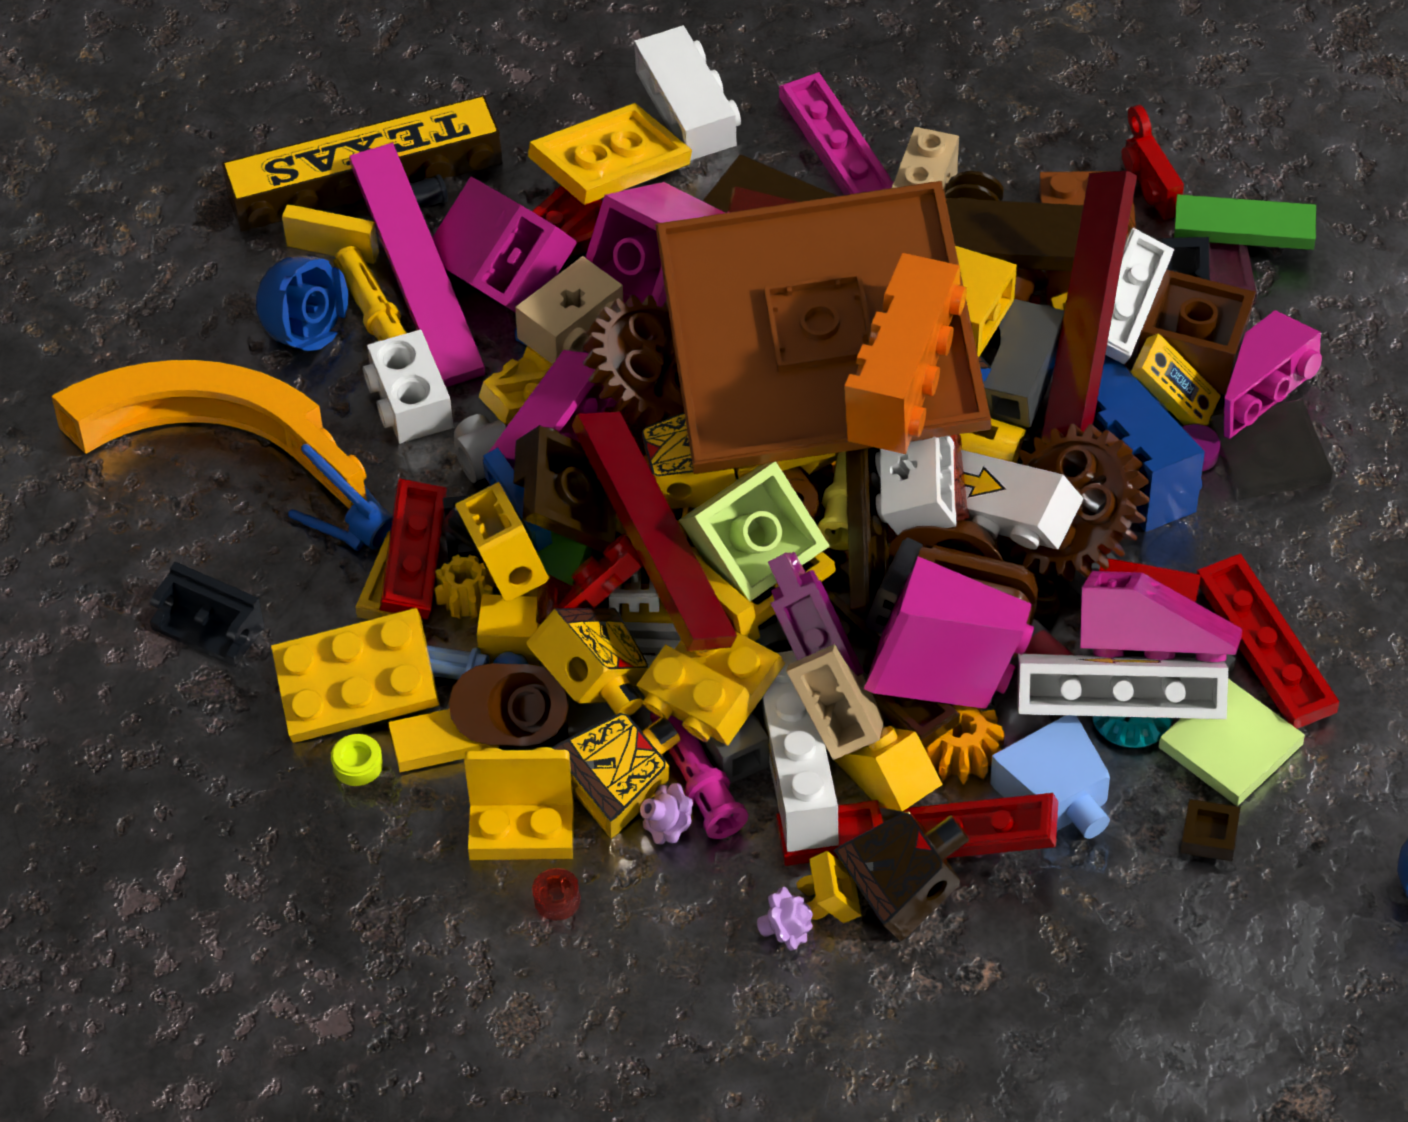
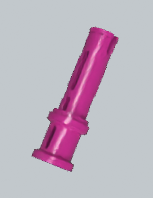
[650,712,749,839]

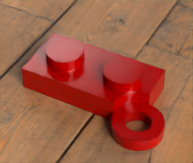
[1121,104,1184,221]

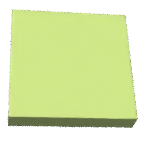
[1159,679,1305,807]

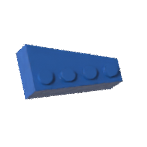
[1093,355,1205,532]

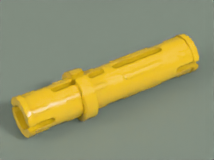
[333,246,406,341]

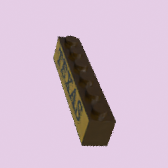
[222,95,503,232]

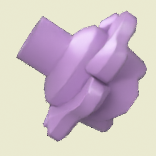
[640,783,693,845]
[757,887,813,951]

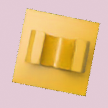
[796,851,861,924]

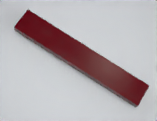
[1041,171,1137,444]
[571,412,737,651]

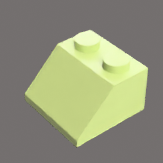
[678,461,830,601]

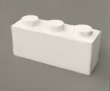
[634,25,741,161]

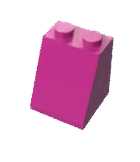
[585,182,725,307]
[864,556,1034,709]

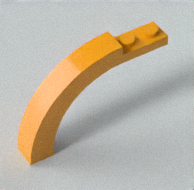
[51,360,367,509]

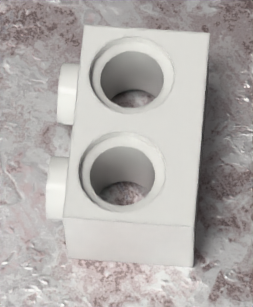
[363,329,454,444]

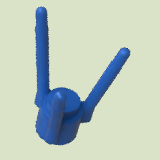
[288,444,392,551]

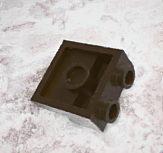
[513,425,616,552]

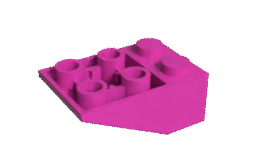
[432,177,577,313]
[1080,571,1242,662]

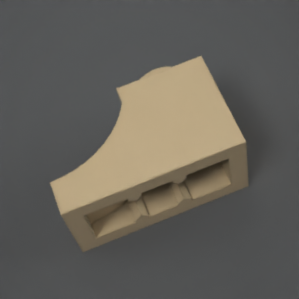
[786,644,885,760]

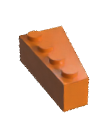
[844,253,967,454]

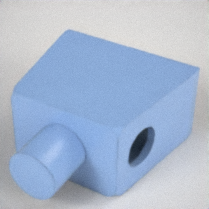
[990,715,1110,839]

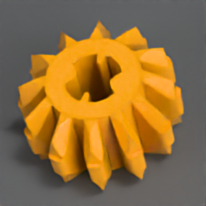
[924,704,1004,785]

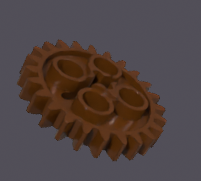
[582,295,684,426]
[1000,424,1150,582]

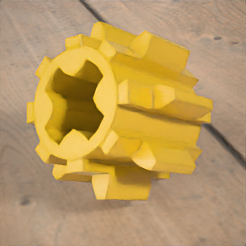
[434,555,495,619]

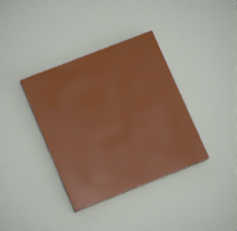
[655,181,991,474]

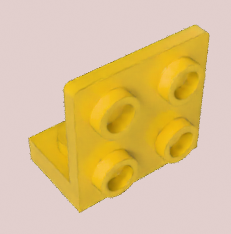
[464,747,574,860]

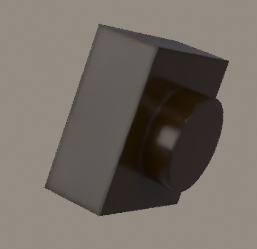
[1180,799,1241,861]

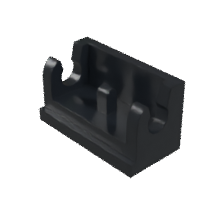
[150,562,265,667]

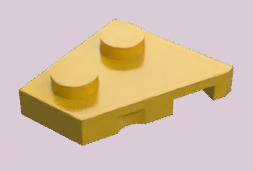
[479,346,553,425]

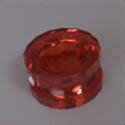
[532,868,581,921]

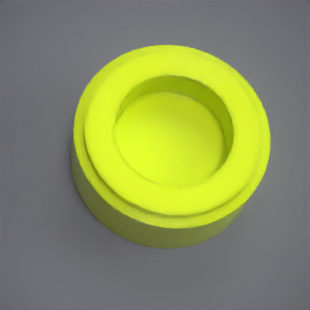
[331,734,383,786]

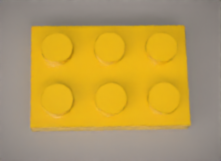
[528,103,692,205]
[271,608,440,743]

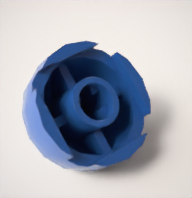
[256,256,348,351]

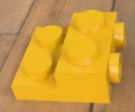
[637,631,785,746]

